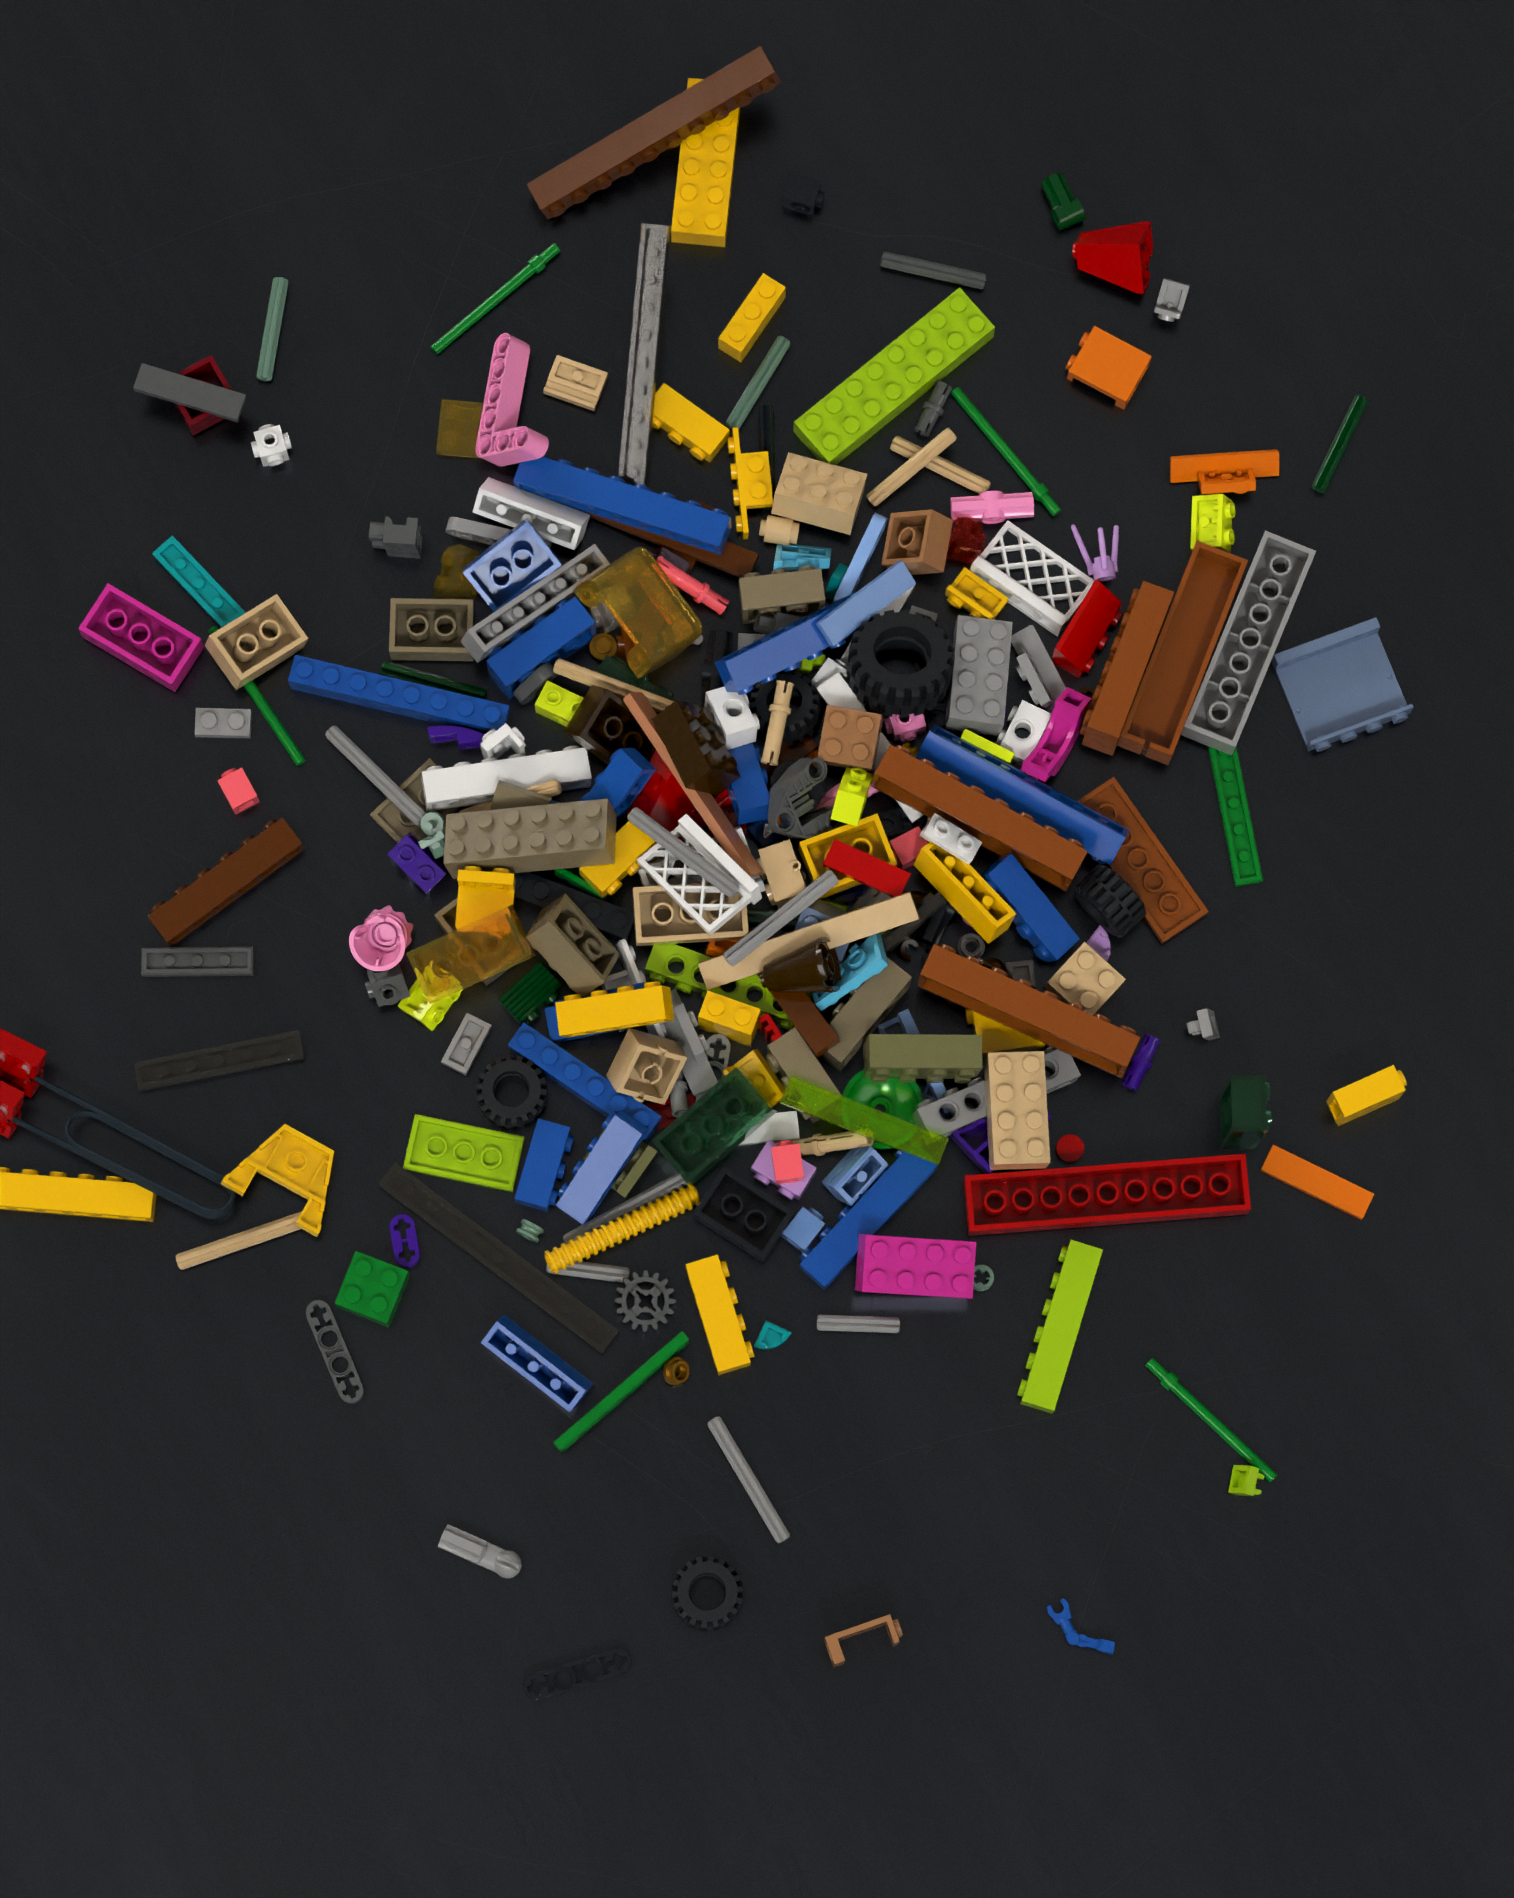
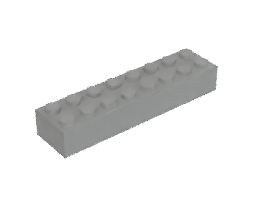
[1181,531,1316,756]

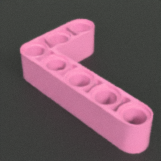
[475,333,549,467]

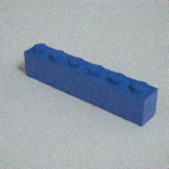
[714,593,870,695]
[508,1022,662,1144]
[799,1142,939,1290]

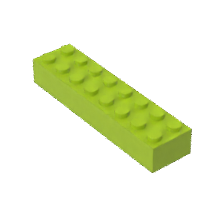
[793,287,995,465]

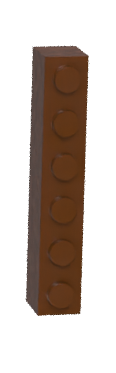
[148,817,304,947]

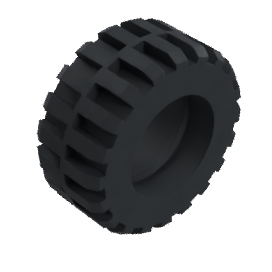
[846,610,955,718]

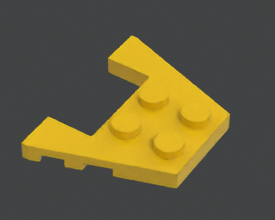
[221,1124,334,1237]

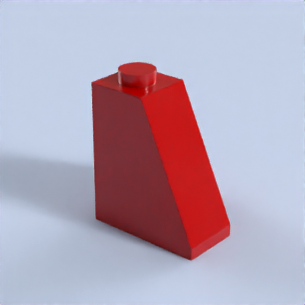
[1072,221,1153,294]

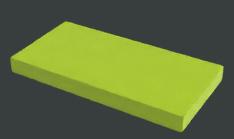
[403,1114,525,1192]

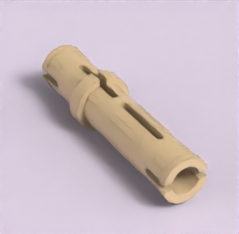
[761,680,794,766]
[792,1128,873,1156]

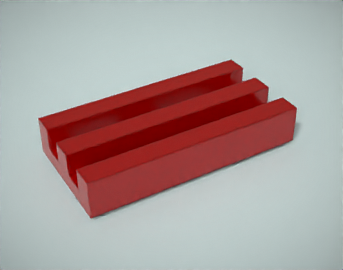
[758,1013,782,1043]

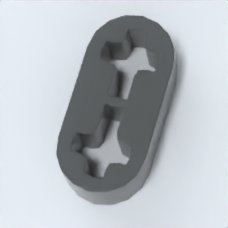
[513,662,558,705]

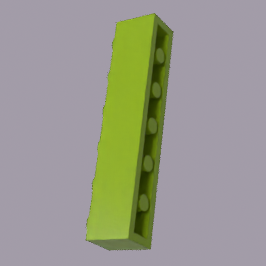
[1017,1240,1103,1414]

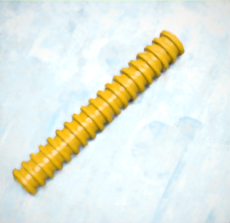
[544,1183,701,1274]

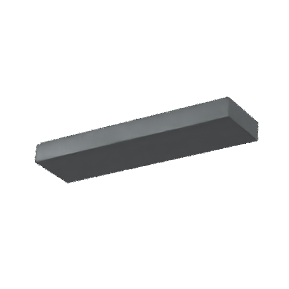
[133,363,247,422]
[141,947,254,977]

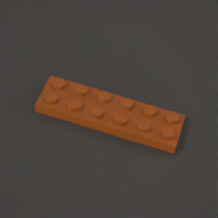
[1078,777,1209,944]

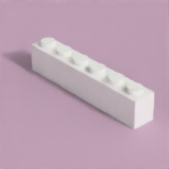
[422,746,592,811]

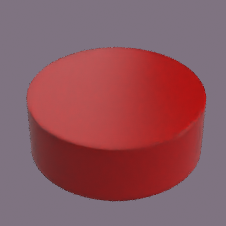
[1056,1134,1084,1163]

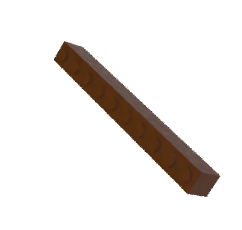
[527,46,781,219]

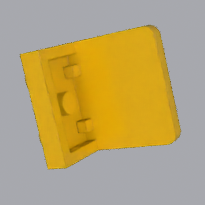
[455,866,516,935]

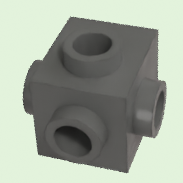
[365,963,410,1007]

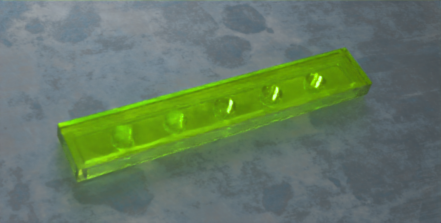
[780,1076,949,1165]

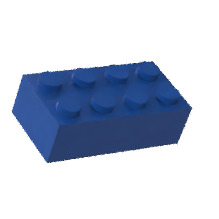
[486,596,597,700]

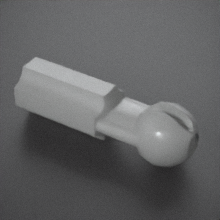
[438,1524,522,1579]

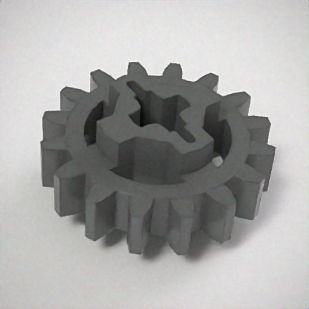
[614,1270,676,1332]

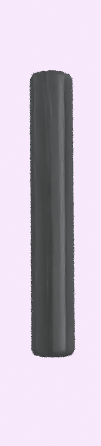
[881,251,987,289]

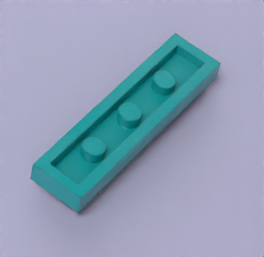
[152,535,246,628]

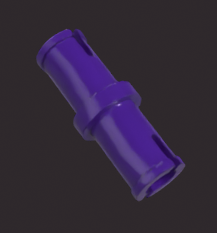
[1121,1033,1161,1091]

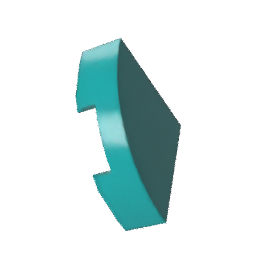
[825,563,848,601]
[754,1321,791,1350]

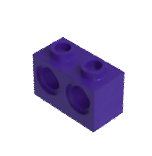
[387,832,448,894]

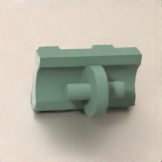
[418,812,446,859]

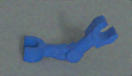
[1047,1598,1115,1655]

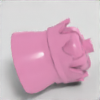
[349,905,413,971]

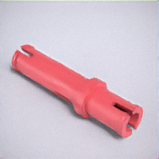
[652,556,729,615]

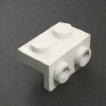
[480,723,526,759]
[919,813,982,864]

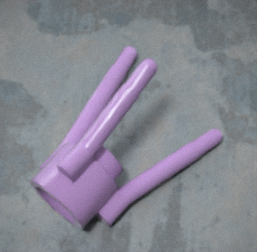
[1071,524,1119,581]

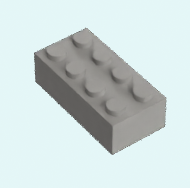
[945,615,1013,736]

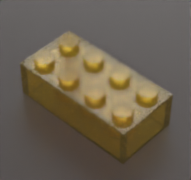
[406,905,536,1004]

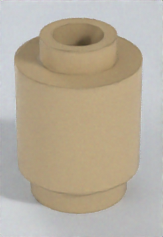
[759,515,800,546]

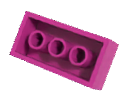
[78,583,204,692]
[855,1234,976,1299]

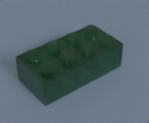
[652,1067,778,1184]
[1220,1074,1272,1149]

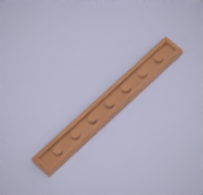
[623,692,764,879]

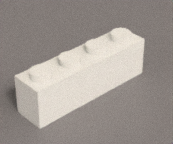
[473,477,590,550]

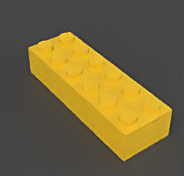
[671,78,740,247]

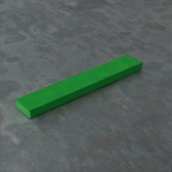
[1207,746,1263,887]
[553,1331,689,1453]

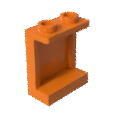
[1065,326,1152,410]

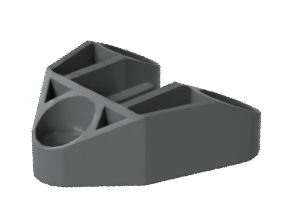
[768,757,847,839]

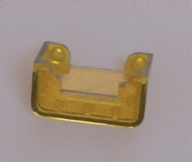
[573,547,702,679]

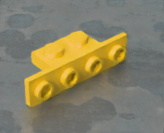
[727,427,773,540]

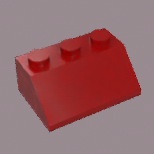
[1052,579,1123,679]
[625,750,697,841]

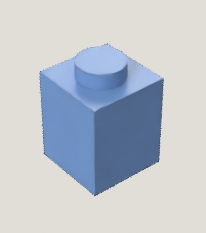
[782,1207,825,1253]

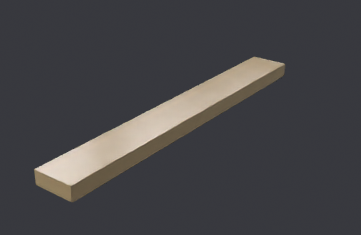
[698,892,919,990]

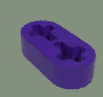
[390,1214,420,1268]

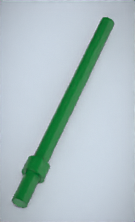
[430,243,560,355]
[951,387,1062,517]
[208,625,306,766]
[1145,1357,1278,1482]

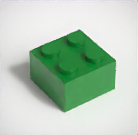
[335,1251,410,1327]

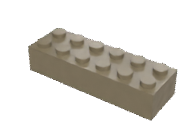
[443,798,617,879]

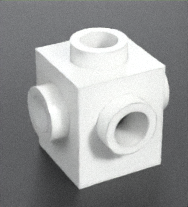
[251,424,292,467]

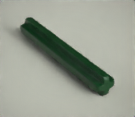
[1312,395,1368,493]
[380,661,487,700]

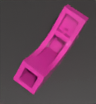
[1021,687,1092,782]

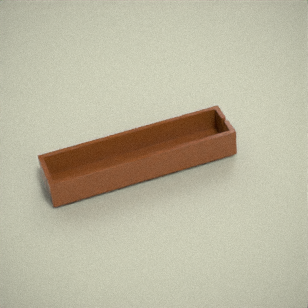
[1117,541,1248,765]
[870,744,1088,891]
[917,944,1140,1078]

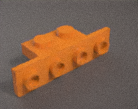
[1170,449,1279,495]

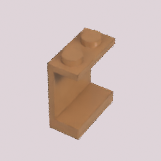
[824,1614,903,1668]

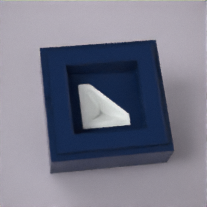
[746,819,784,849]

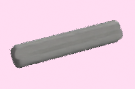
[546,1261,630,1283]
[817,1315,900,1333]

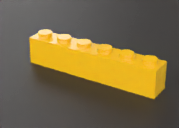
[0,1167,157,1222]

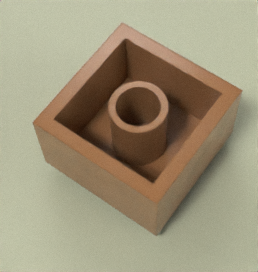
[881,509,953,575]
[817,705,883,773]

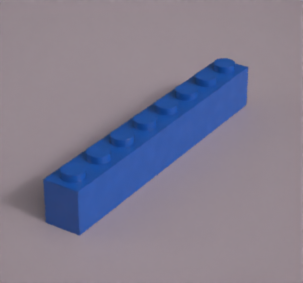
[513,454,732,555]
[288,655,511,734]
[915,724,1130,865]

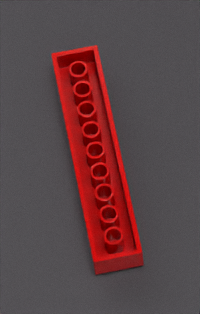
[963,1154,1251,1236]

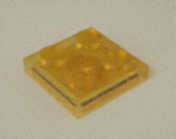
[436,399,483,458]

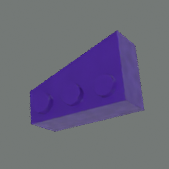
[950,1113,1051,1174]

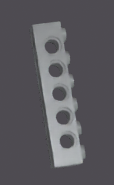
[461,544,611,663]
[912,1047,1081,1146]

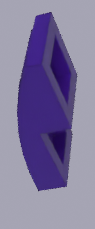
[428,726,485,750]

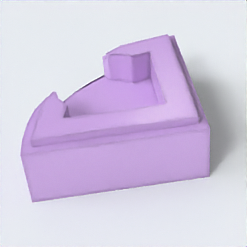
[1087,926,1111,962]

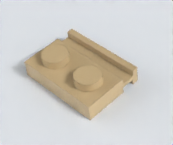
[543,355,608,411]

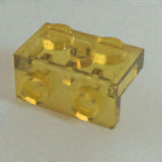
[433,544,481,603]

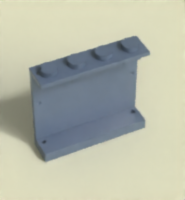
[1271,617,1413,752]

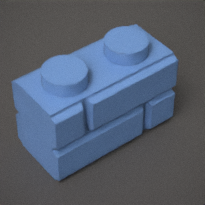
[822,1146,888,1206]

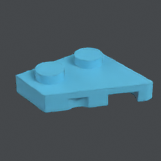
[773,544,832,571]

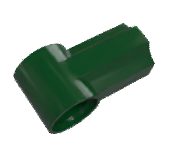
[1041,173,1086,230]

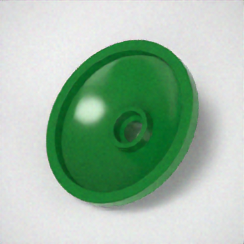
[840,1070,924,1149]

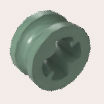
[516,1219,544,1243]
[973,1265,994,1291]

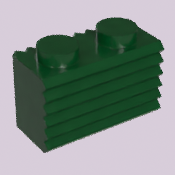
[498,961,562,1026]

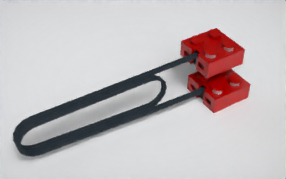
[0,1028,236,1219]

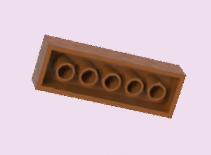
[1080,581,1174,756]

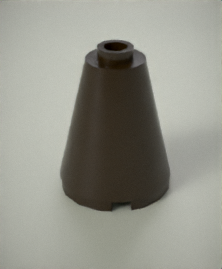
[760,937,841,993]

